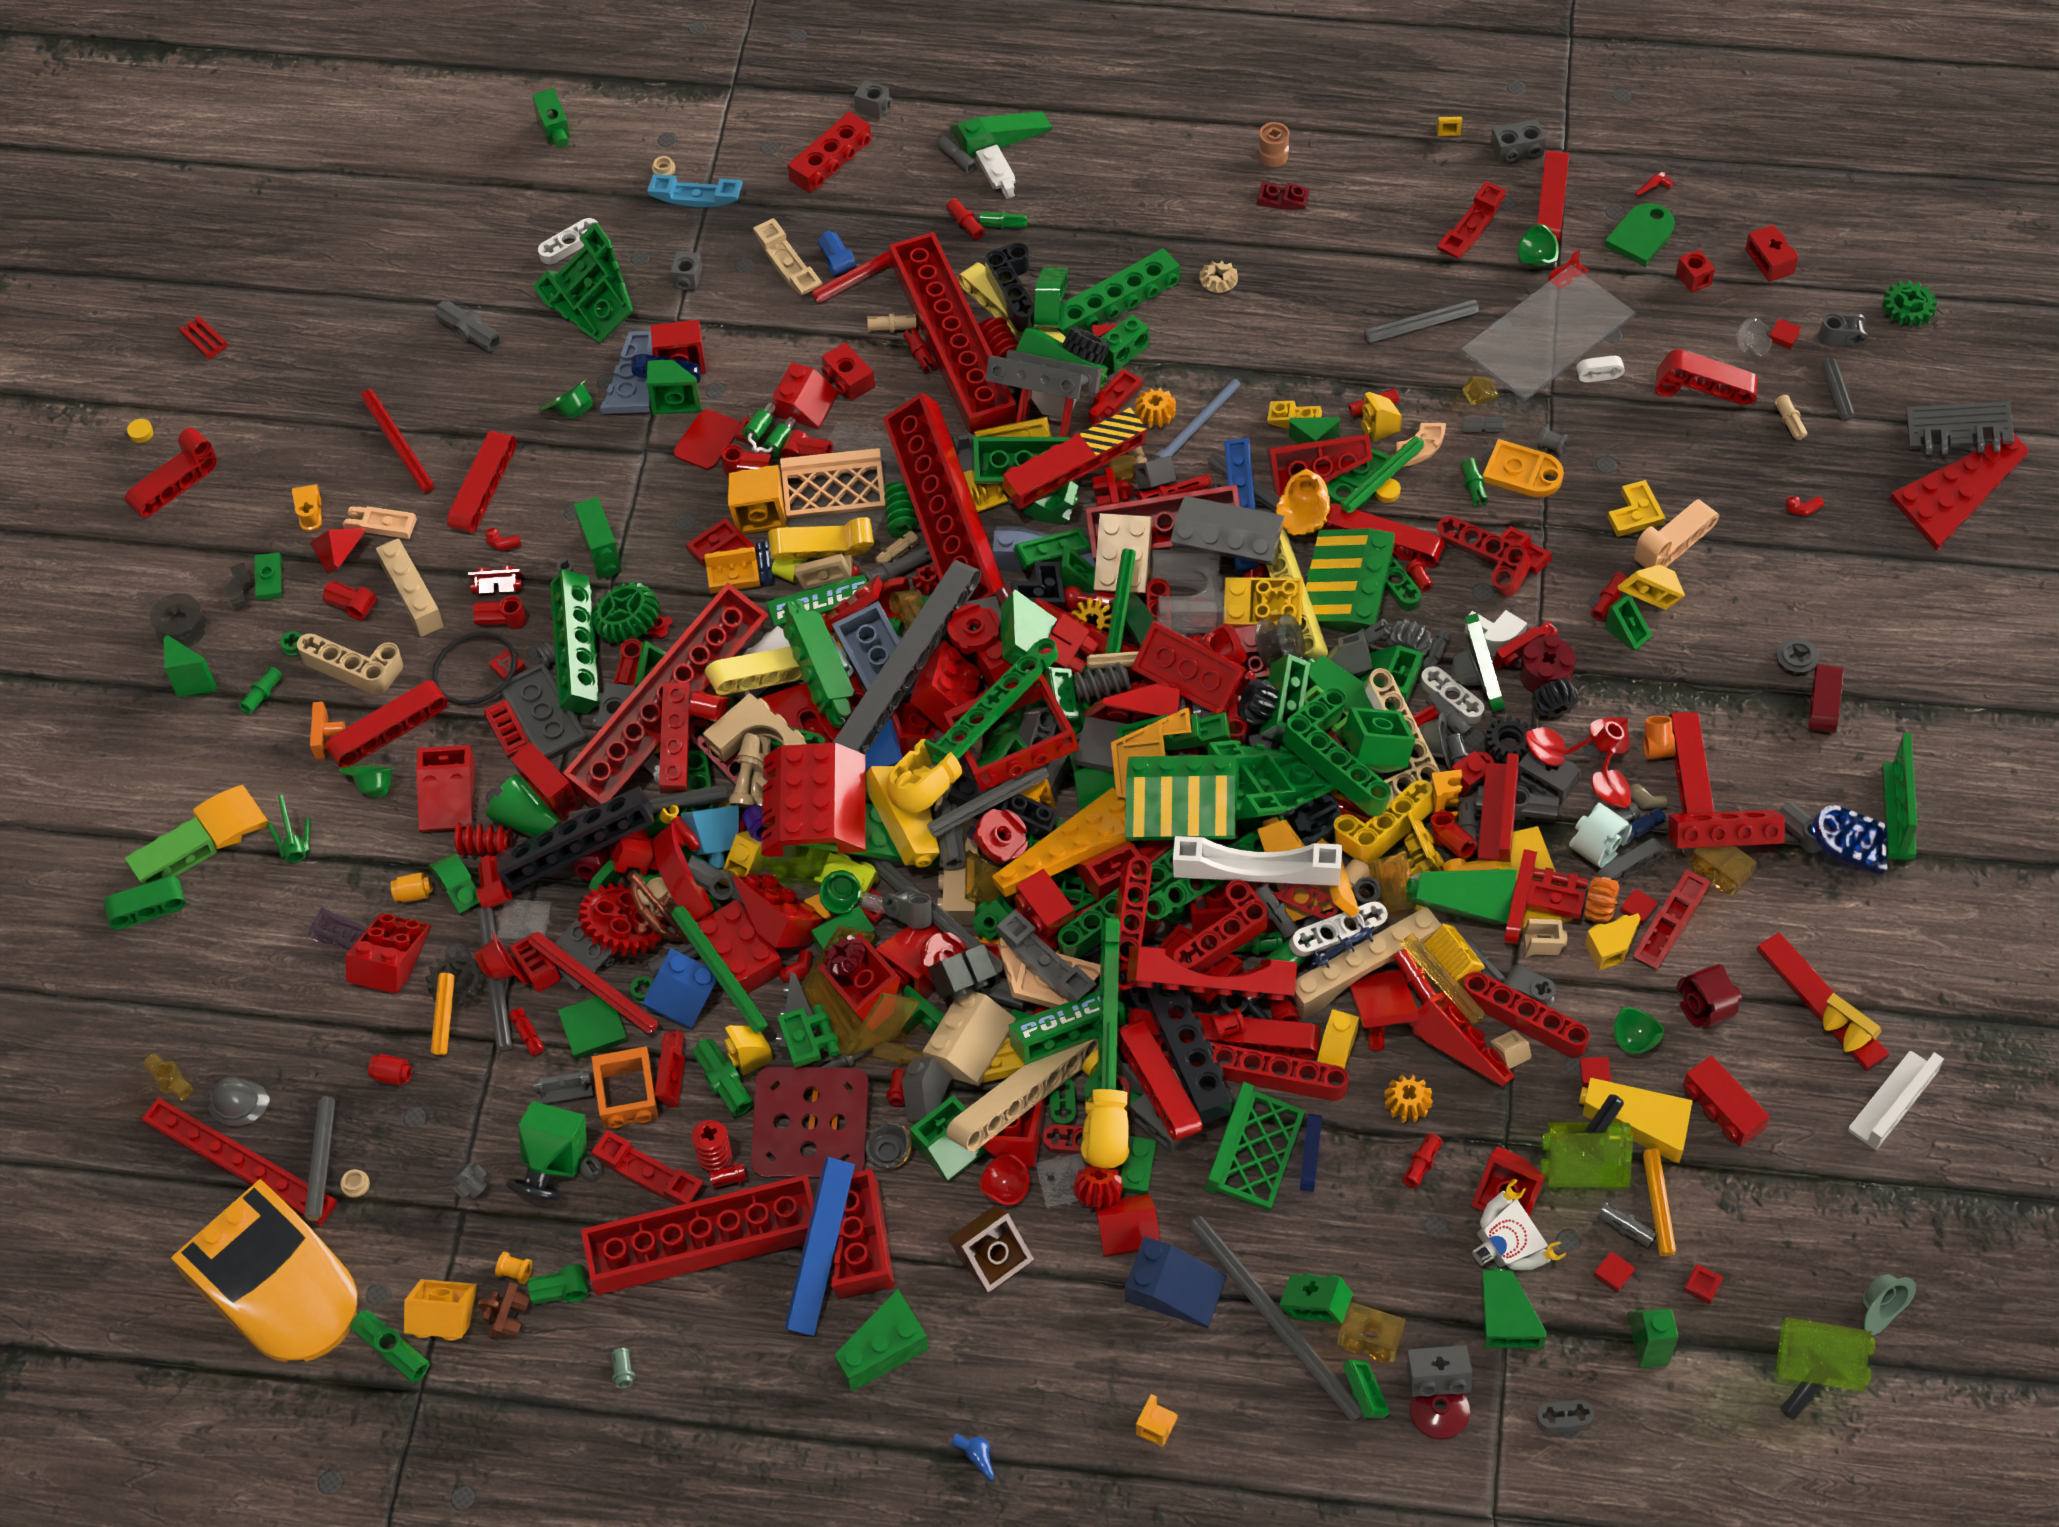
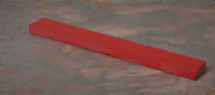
[141,1097,338,1226]

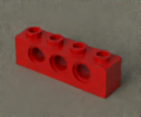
[787,111,871,194]
[659,682,691,794]
[1669,809,1785,849]

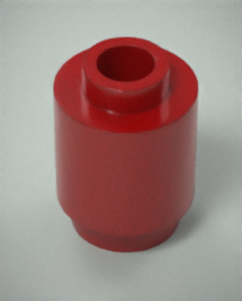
[368,1054,412,1086]

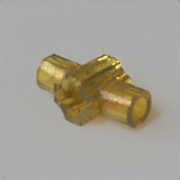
[143,1053,193,1101]

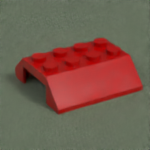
[761,743,866,857]

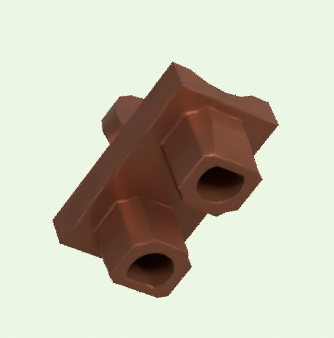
[478,1281,530,1341]

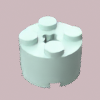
[1569,803,1632,868]

